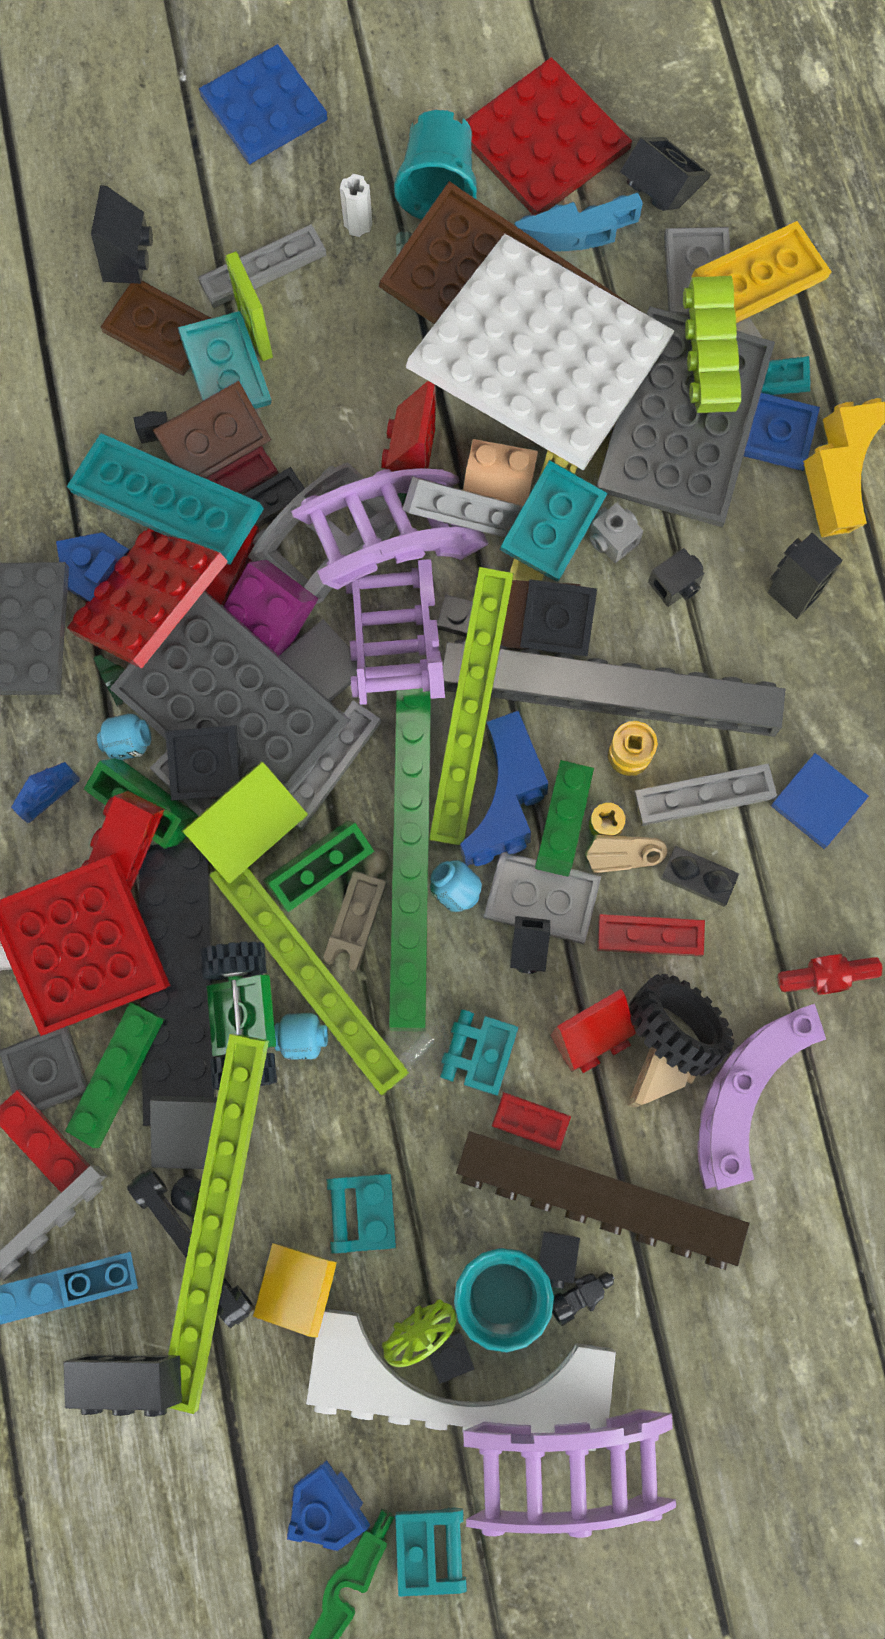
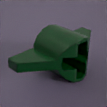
[93,655,125,707]

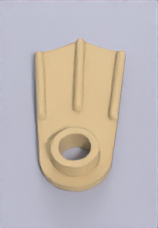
[585,835,667,873]

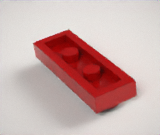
[597,914,705,957]
[0,1089,90,1193]

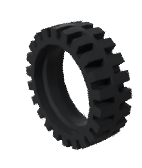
[629,974,734,1076]

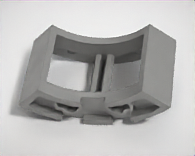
[248,462,396,605]

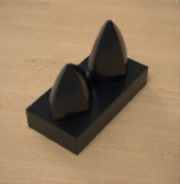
[661,846,739,907]

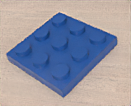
[199,44,328,165]

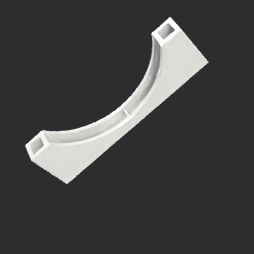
[306,1308,616,1451]

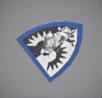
[383,1019,449,1104]

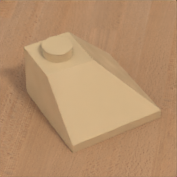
[627,1047,696,1108]

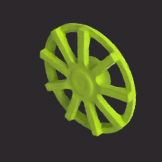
[382,1299,457,1367]

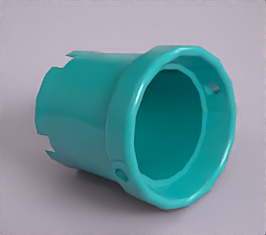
[394,110,477,220]
[454,1248,554,1352]

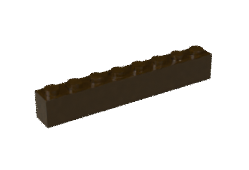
[456,1131,750,1270]

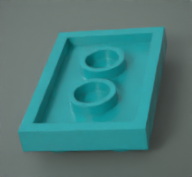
[178,311,272,409]
[499,460,608,583]

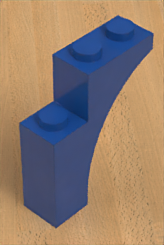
[460,711,548,866]

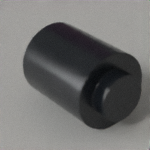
[171,1175,202,1219]

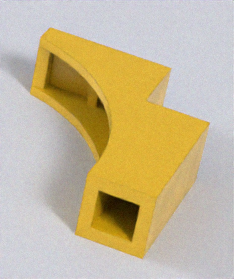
[803,398,885,537]

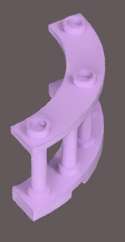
[291,468,488,590]
[346,559,445,705]
[698,1004,826,1190]
[463,1409,676,1538]

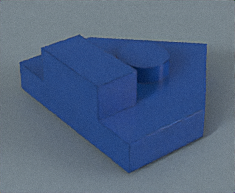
[56,532,130,602]
[11,762,80,823]
[287,1460,370,1551]

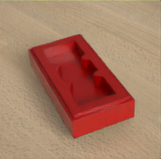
[491,1092,571,1151]

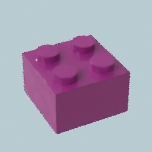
[224,559,319,655]

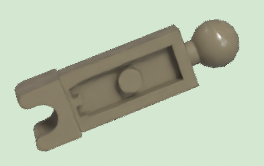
[323,847,390,974]

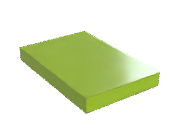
[225,251,273,361]
[182,762,308,884]

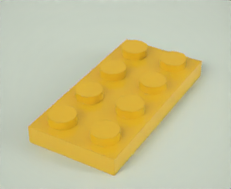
[691,221,831,323]

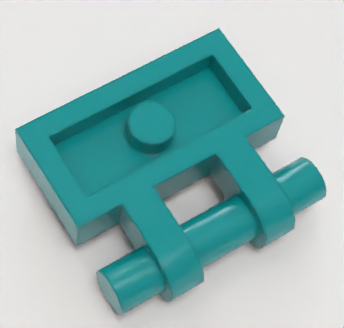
[440,1009,519,1096]

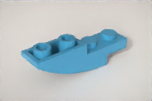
[514,192,643,251]
[0,1252,138,1325]

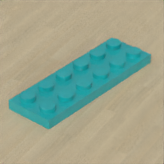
[67,433,264,565]

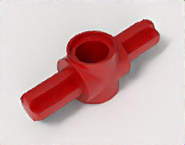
[777,954,883,995]

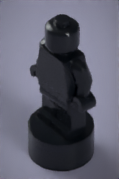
[552,1272,615,1326]

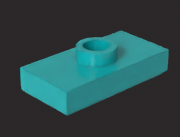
[761,356,811,395]

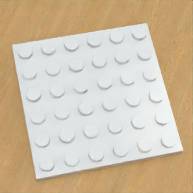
[406,234,674,470]

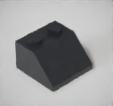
[620,137,712,211]
[91,185,153,284]

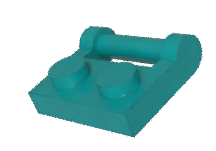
[326,1174,396,1254]
[395,1507,467,1597]

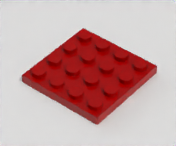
[461,57,632,215]
[67,528,228,669]
[0,853,170,1036]

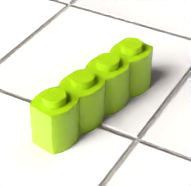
[683,276,741,413]

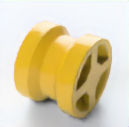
[589,803,625,836]

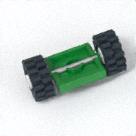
[201,941,277,1090]

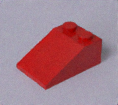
[381,381,436,472]
[550,989,636,1074]

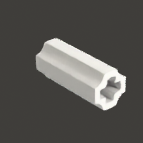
[340,174,372,237]

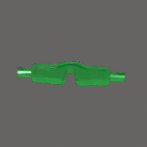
[307,1509,395,1639]

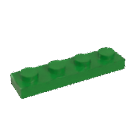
[65,1002,164,1148]

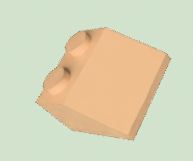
[463,439,538,506]

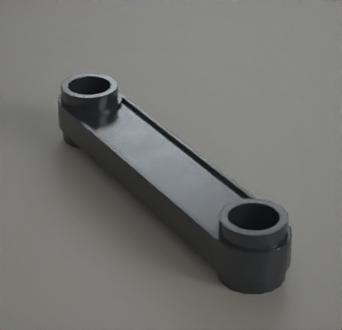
[127,1168,255,1328]

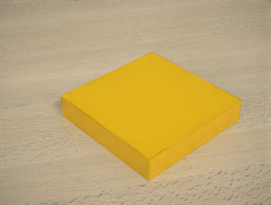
[253,1243,337,1337]

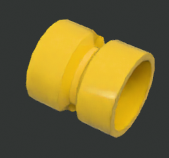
[608,721,658,776]

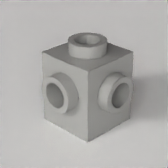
[589,502,644,564]

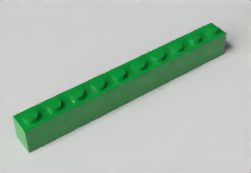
[389,688,431,1032]

